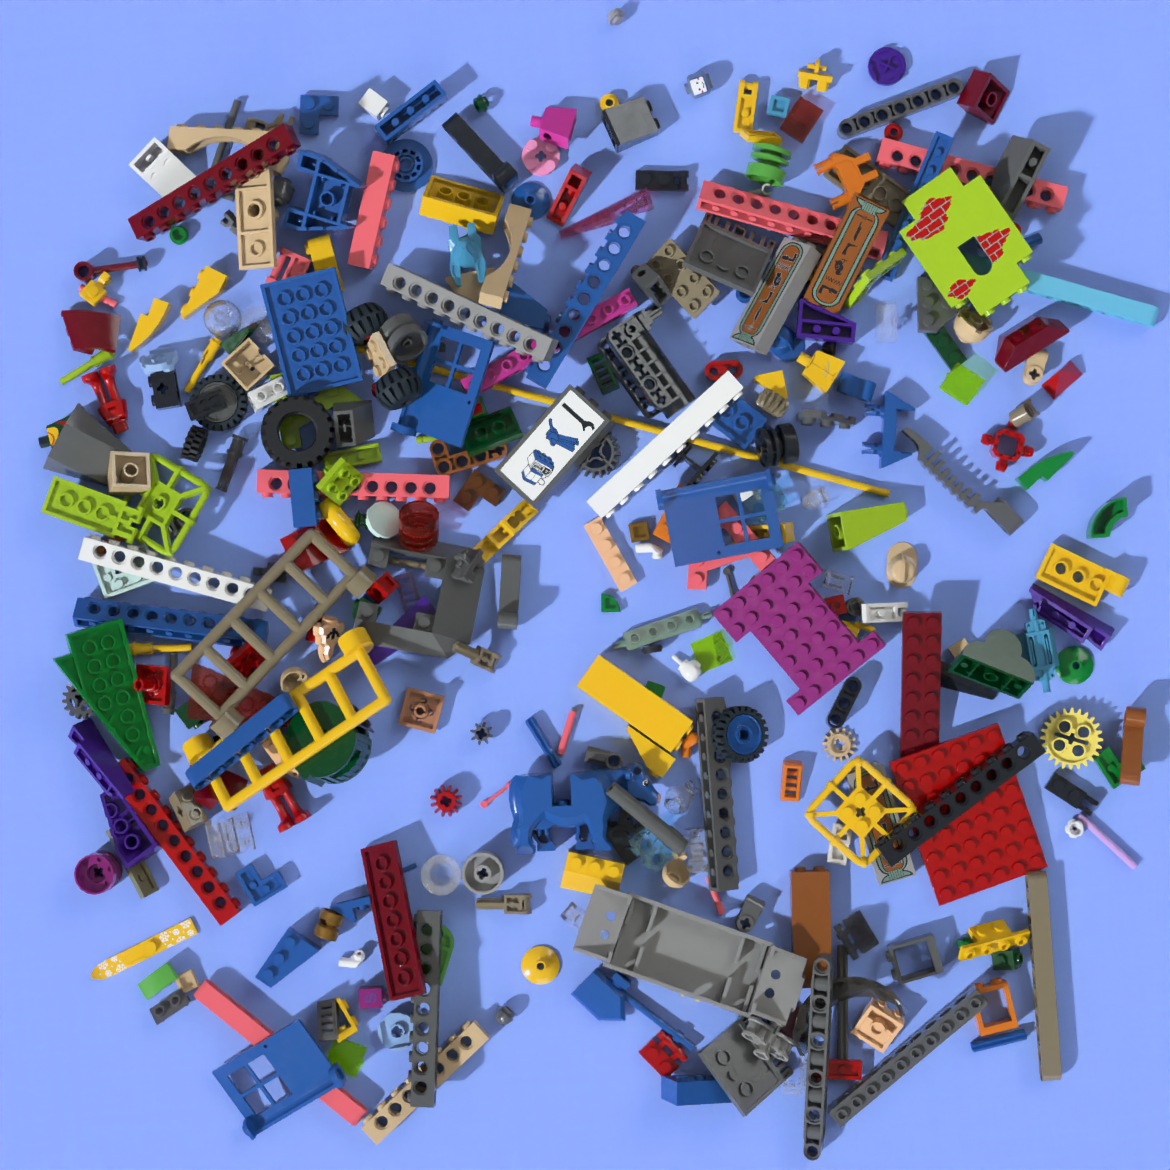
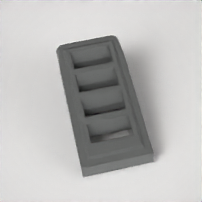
[317,999,339,1042]

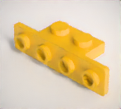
[958,919,1030,961]

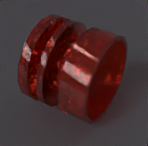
[399,500,439,552]

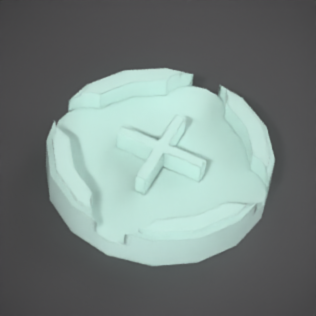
[366,501,403,539]

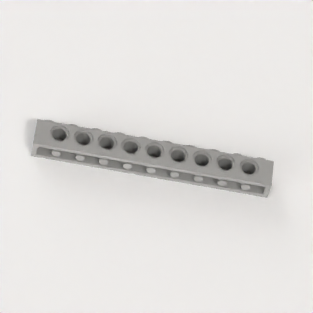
[380,263,559,364]

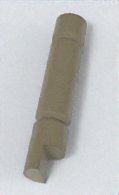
[388,557,427,570]

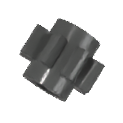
[470,722,494,745]

